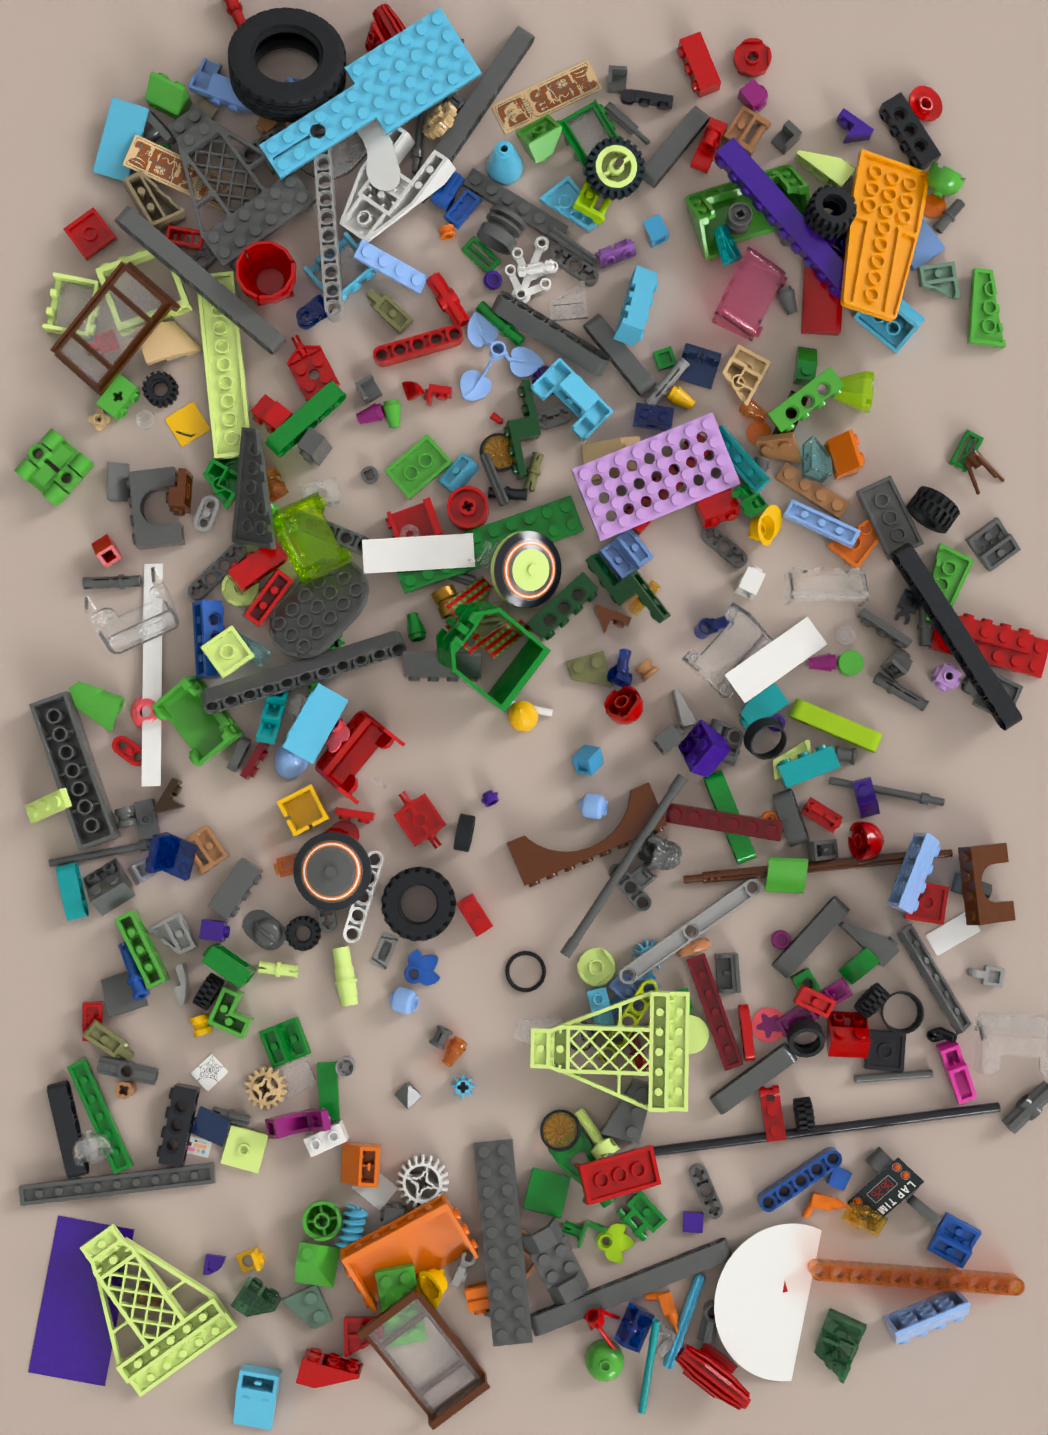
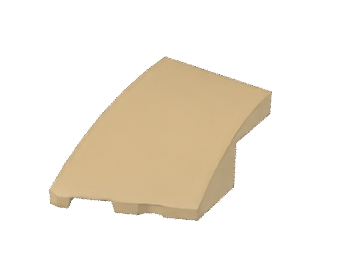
[134,321,203,365]
[722,344,771,407]

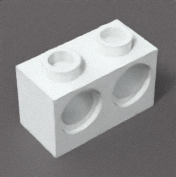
[734,566,766,600]
[303,1120,349,1157]

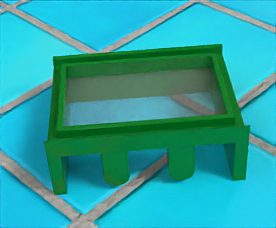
[557,99,621,176]

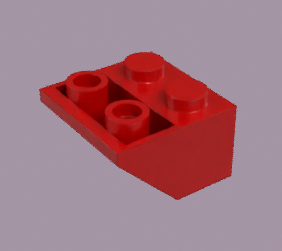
[826,1011,871,1058]

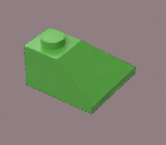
[516,114,562,163]
[295,1242,340,1288]

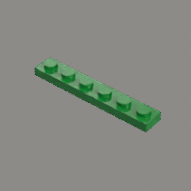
[67,1058,134,1174]

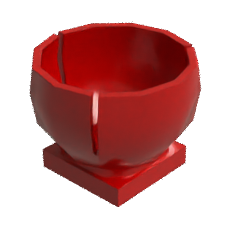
[236,241,296,307]

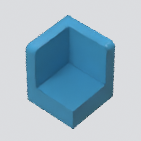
[643,214,669,248]
[572,745,604,776]

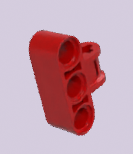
[690,117,728,174]

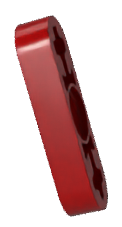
[738,1004,755,1061]

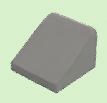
[127,858,156,885]

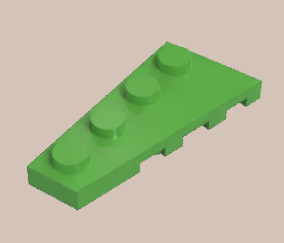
[967,268,1006,348]
[925,543,974,623]

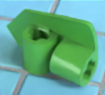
[69,681,125,732]

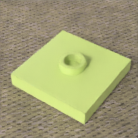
[200,625,255,679]
[221,1124,268,1173]

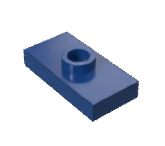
[443,188,482,230]

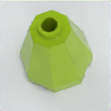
[833,371,875,413]

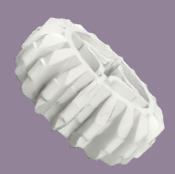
[396,1154,449,1208]

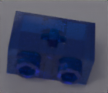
[633,403,674,431]
[614,1302,655,1353]

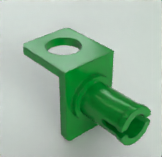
[562,1219,608,1249]

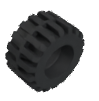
[804,185,857,239]
[906,486,960,534]

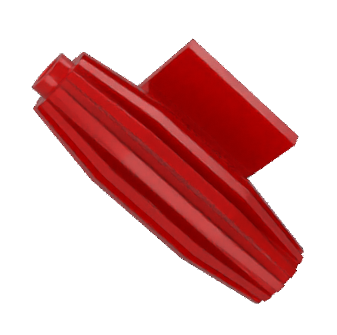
[365,4,406,52]
[675,1343,751,1410]

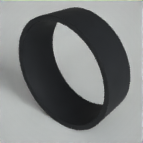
[744,717,787,760]
[881,991,924,1034]

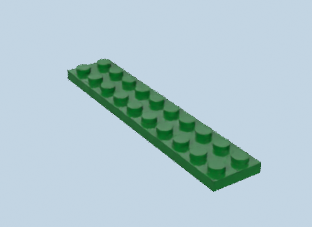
[397,495,584,594]

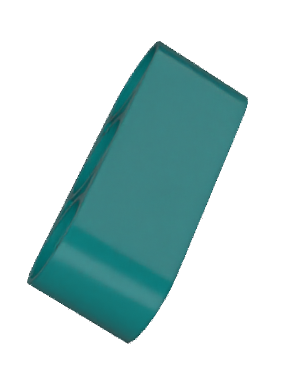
[56,862,89,921]

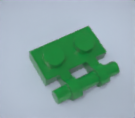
[732,483,768,518]
[616,1190,667,1242]

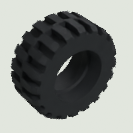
[381,867,456,941]

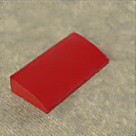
[801,257,844,336]

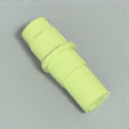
[332,946,358,1007]

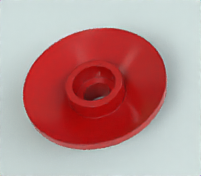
[909,86,943,122]

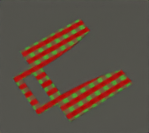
[444,576,530,659]

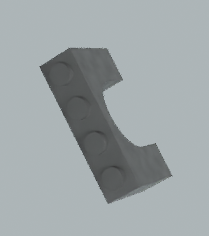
[126,467,185,550]

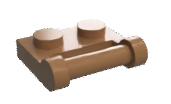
[723,105,771,156]
[179,824,229,876]

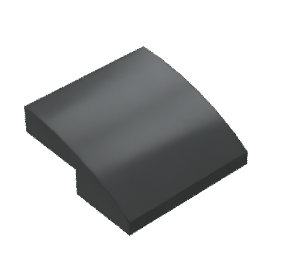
[965,518,1021,572]
[101,971,148,1018]

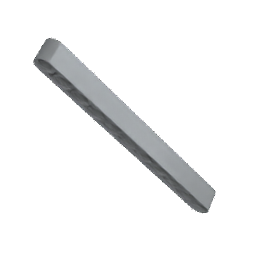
[311,124,344,323]

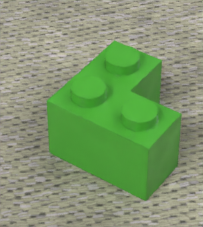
[207,985,254,1039]

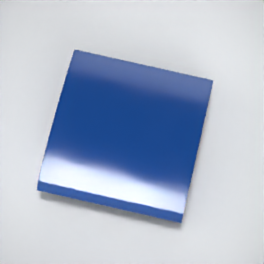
[927,1212,981,1269]

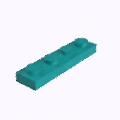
[718,425,771,493]

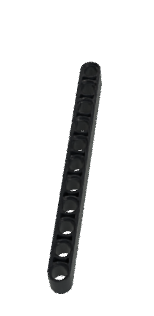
[890,543,1022,731]

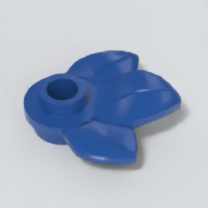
[404,949,440,986]

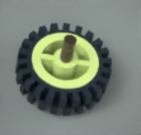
[585,137,645,200]

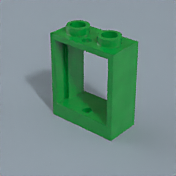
[202,943,257,988]

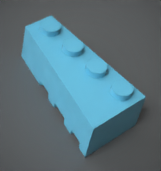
[613,266,659,346]

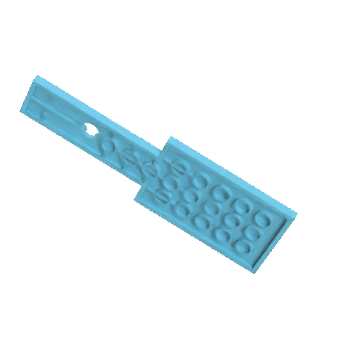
[259,7,482,180]

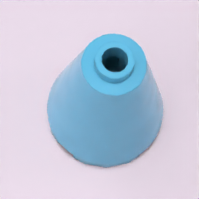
[486,140,523,185]

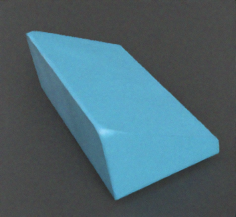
[438,453,479,493]

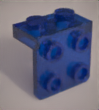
[145,832,197,881]

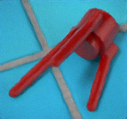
[584,1307,620,1350]

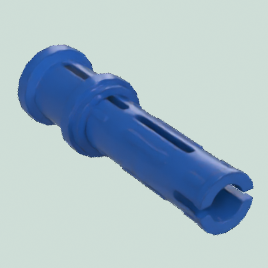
[118,942,150,1000]

